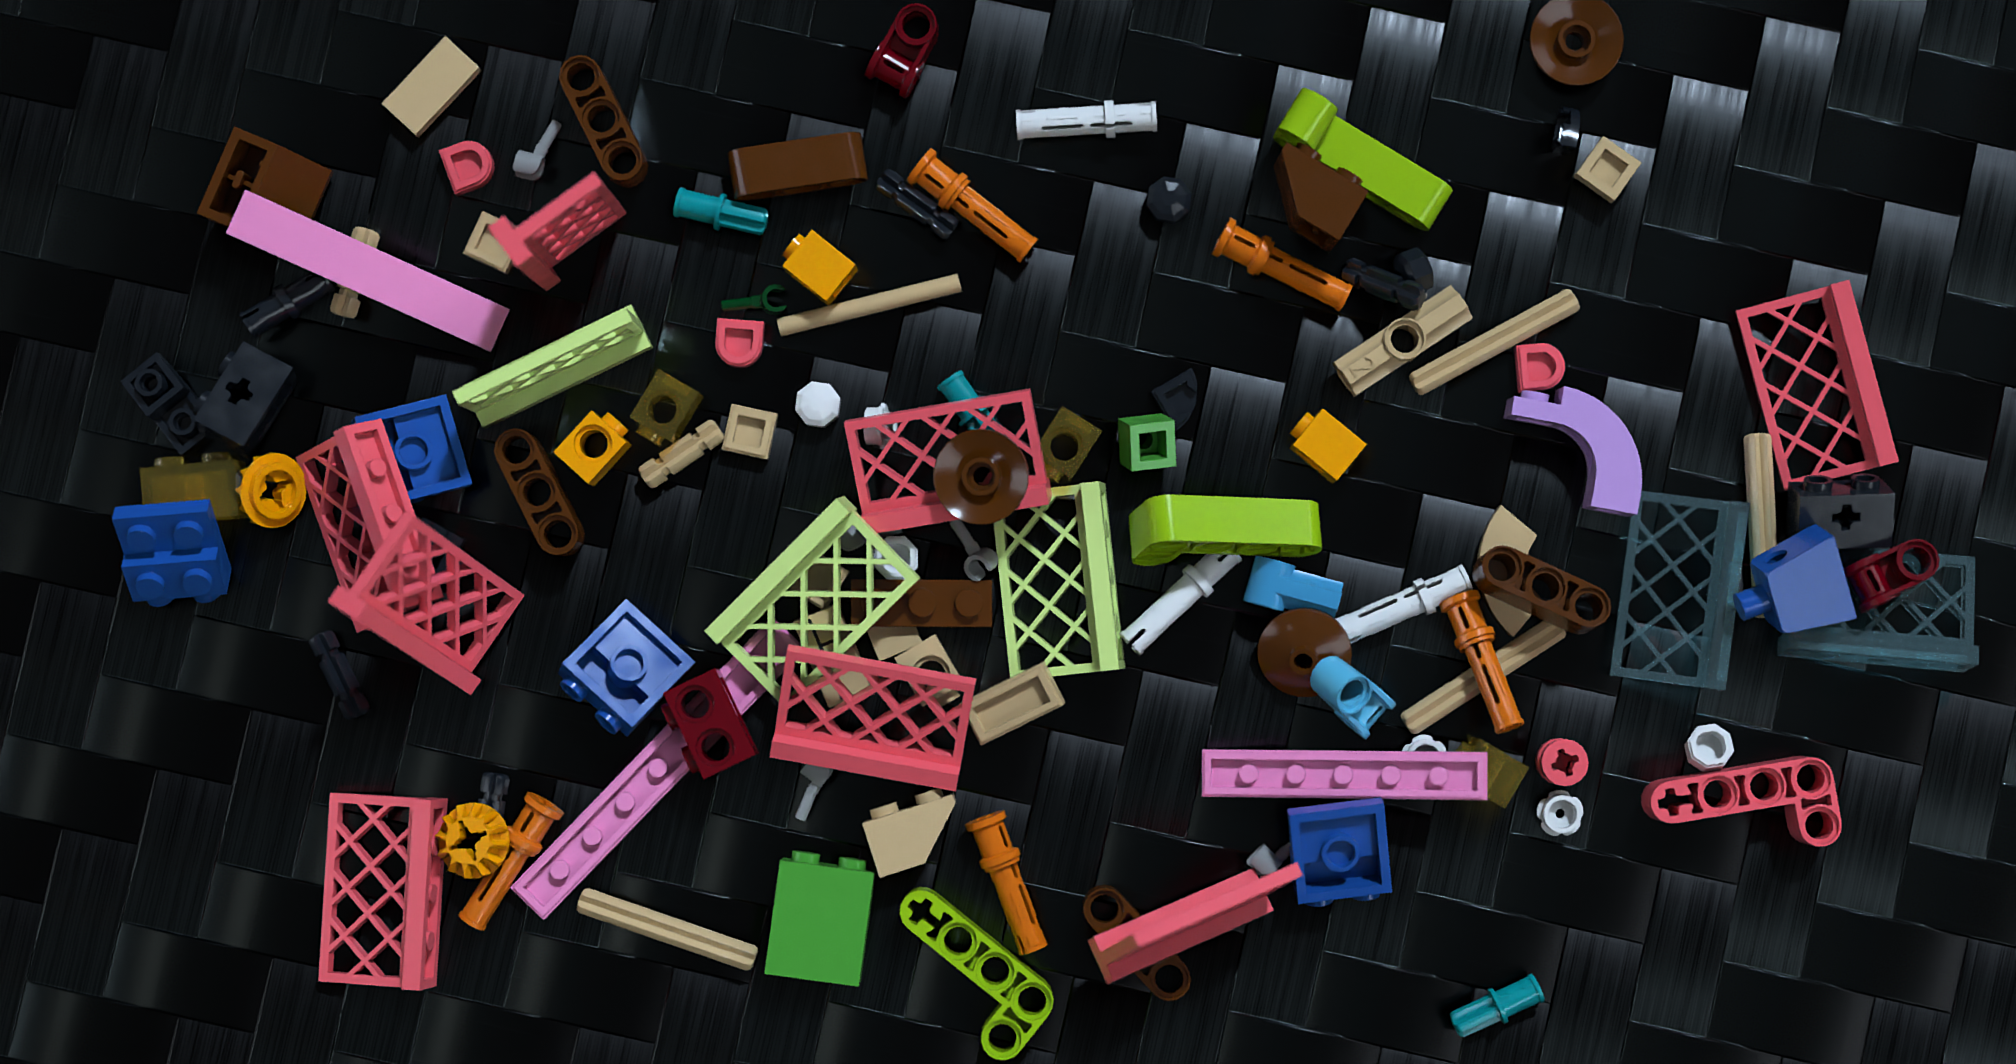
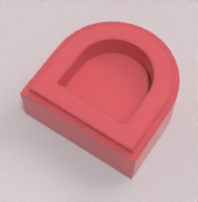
[439,141,494,196]
[715,318,765,368]
[1513,343,1565,393]

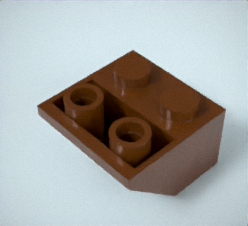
[197,126,334,228]
[1273,142,1369,253]

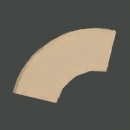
[1477,505,1542,637]

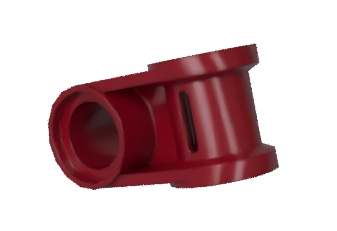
[865,3,939,98]
[1844,539,1939,614]

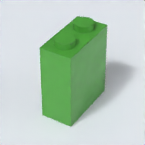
[764,851,876,987]

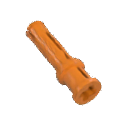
[906,148,1038,262]
[1211,217,1353,312]
[1439,590,1525,734]
[458,792,564,931]
[965,810,1048,956]

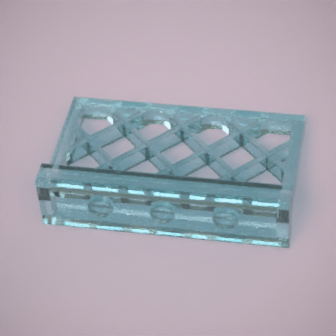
[1610,491,1750,691]
[1777,548,1979,672]

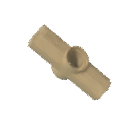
[1332,285,1473,397]

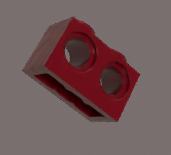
[661,668,759,779]

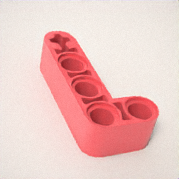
[1641,756,1842,847]

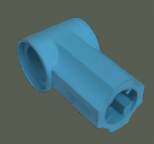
[1243,556,1343,618]

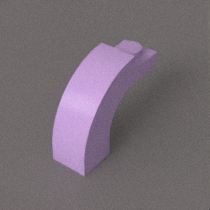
[1504,386,1642,517]

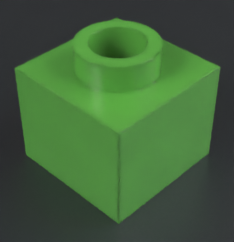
[1118,413,1176,471]

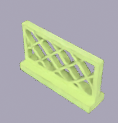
[452,304,653,429]
[994,481,1125,677]
[704,496,921,702]

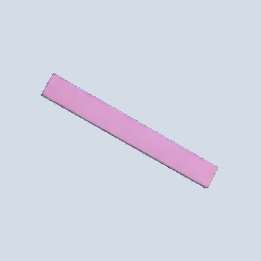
[510,619,800,920]

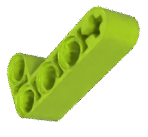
[1273,88,1453,231]
[1128,495,1322,566]
[900,887,1054,1060]

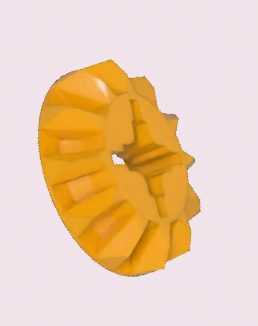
[234,452,307,528]
[435,802,510,879]

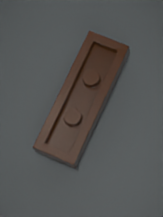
[850,579,992,627]

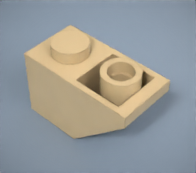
[862,788,956,878]

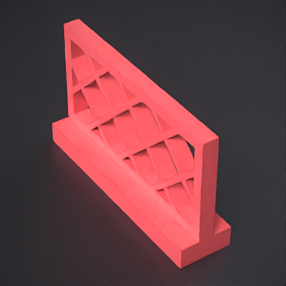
[488,172,627,291]
[1735,280,1899,491]
[844,388,1052,533]
[295,418,444,633]
[328,511,525,695]
[770,644,976,791]
[318,792,448,991]
[1087,862,1303,985]

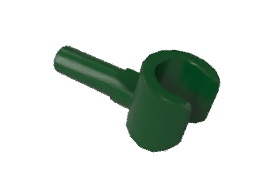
[722,284,787,315]

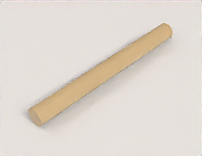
[777,274,962,337]

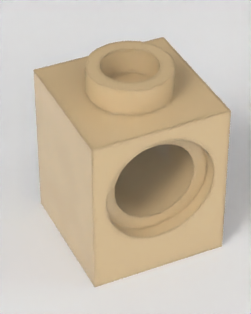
[894,634,960,707]

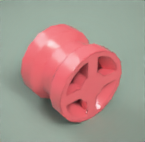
[1535,738,1589,786]

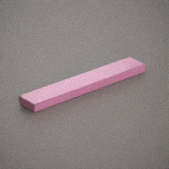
[226,190,510,352]
[1202,749,1488,800]

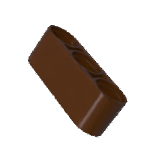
[559,55,648,188]
[727,132,868,201]
[494,428,585,557]
[1472,545,1611,635]
[1082,884,1191,1001]

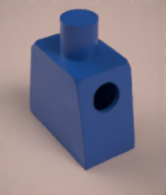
[1733,524,1857,633]

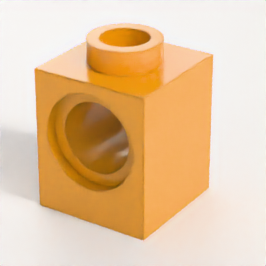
[782,230,858,306]
[1289,409,1367,483]
[554,410,632,486]

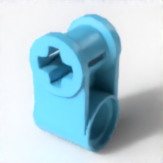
[1310,656,1397,740]

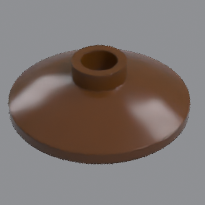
[1529,0,1624,86]
[933,429,1029,524]
[1257,608,1352,697]

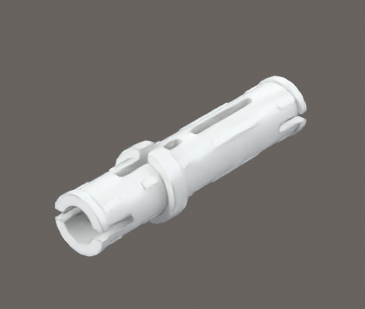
[1016,100,1157,140]
[1119,554,1242,656]
[1335,564,1473,643]

